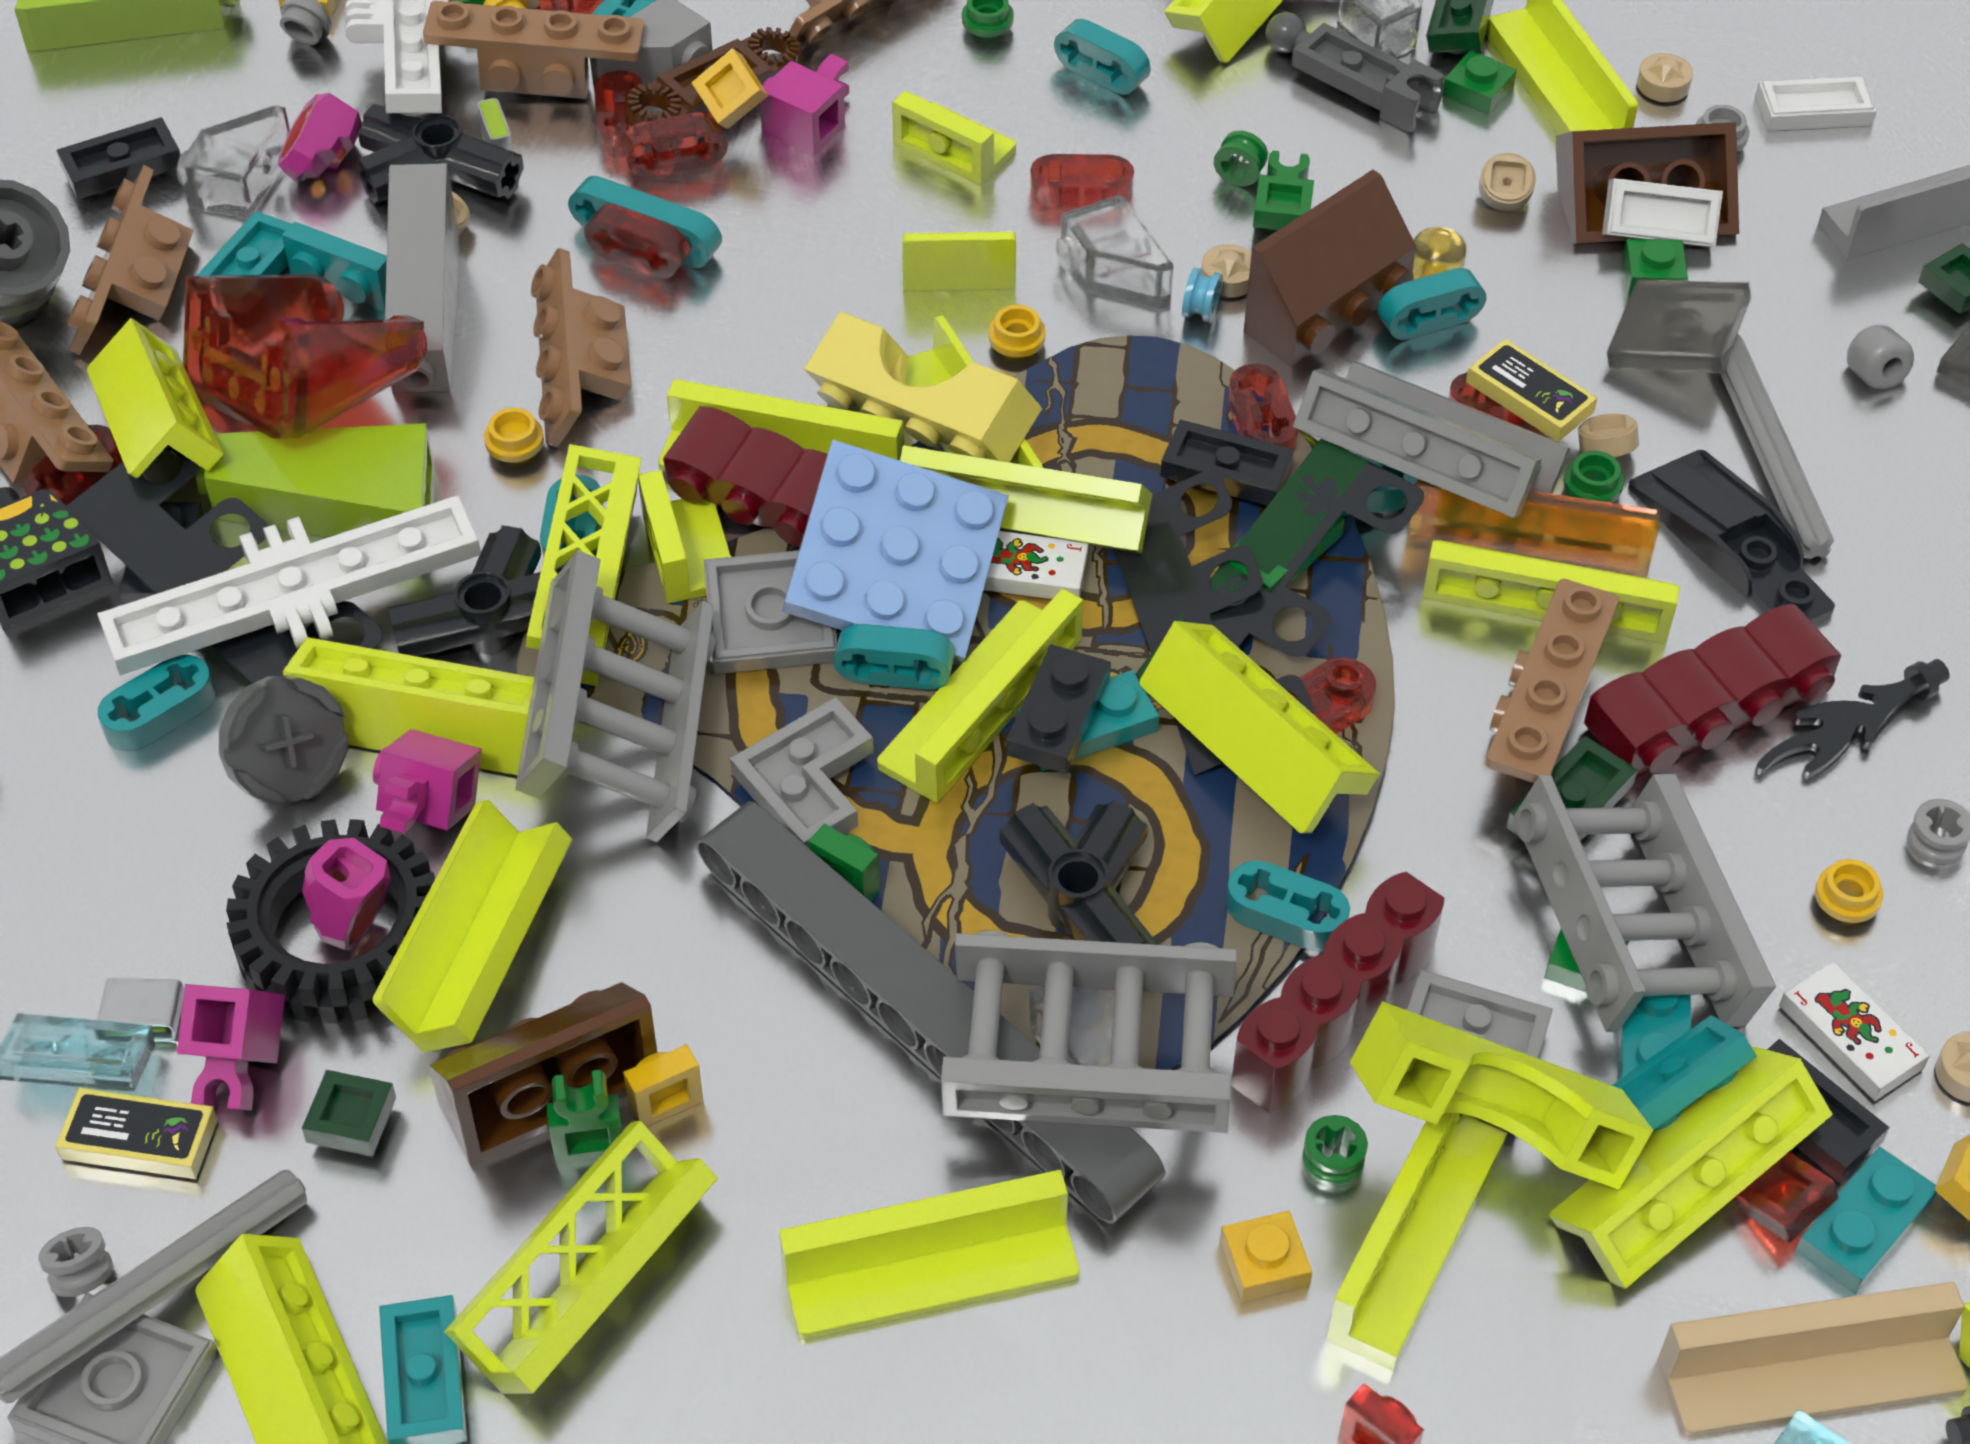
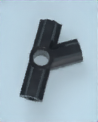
[355,103,524,205]
[388,525,564,656]
[999,800,1158,945]

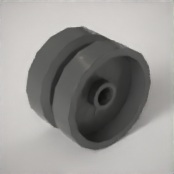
[0,180,70,327]

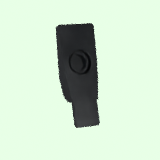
[1628,450,1835,625]

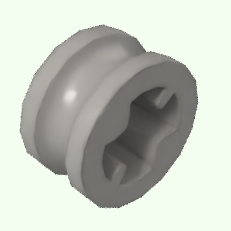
[1907,799,1970,865]
[38,1227,114,1297]

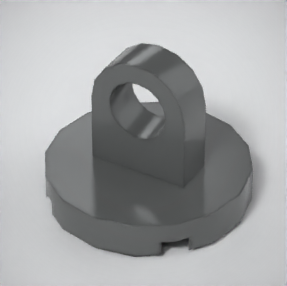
[219,675,348,805]

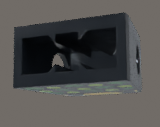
[0,487,113,630]

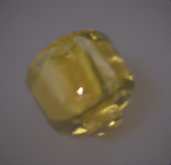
[1412,227,1467,279]

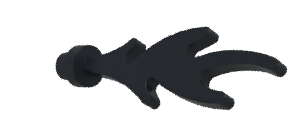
[1755,659,1950,779]

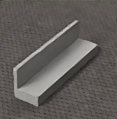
[1818,165,1970,259]

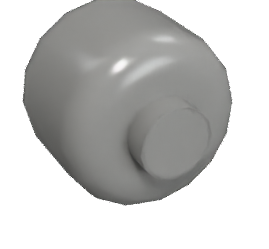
[1847,325,1914,390]

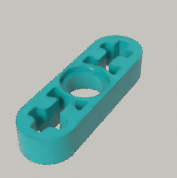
[568,176,722,268]

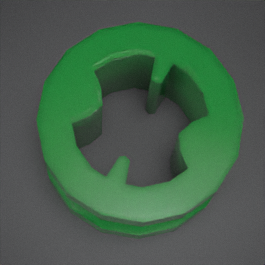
[1213,130,1269,187]
[1302,1115,1368,1188]

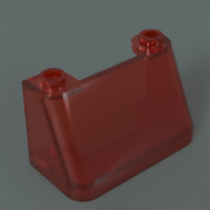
[183,274,427,439]

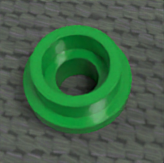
[962,0,1014,38]
[1563,451,1624,506]

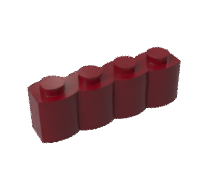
[663,406,827,547]
[1584,604,1842,776]
[1231,871,1445,1113]

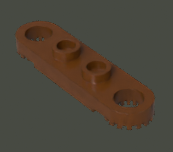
[625,27,801,135]

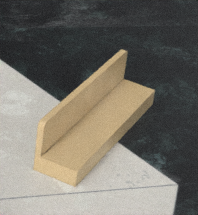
[1658,1281,1968,1437]

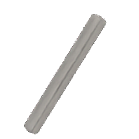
[1710,332,1834,559]
[0,1170,307,1404]

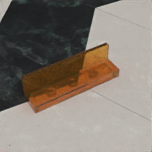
[1408,479,1661,570]

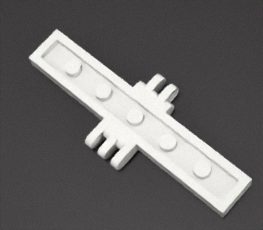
[345,0,449,117]
[97,495,481,675]

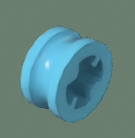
[1182,267,1223,323]

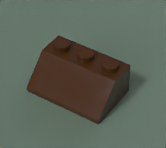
[1556,122,1739,244]
[1244,169,1416,367]
[429,982,658,1165]

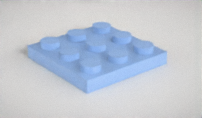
[781,439,1009,667]

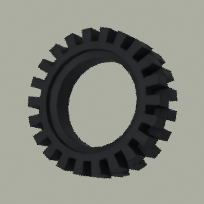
[226,819,435,1024]

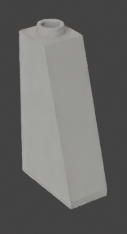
[384,163,461,393]

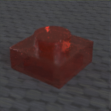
[1734,1152,1839,1243]
[1338,1383,1424,1444]

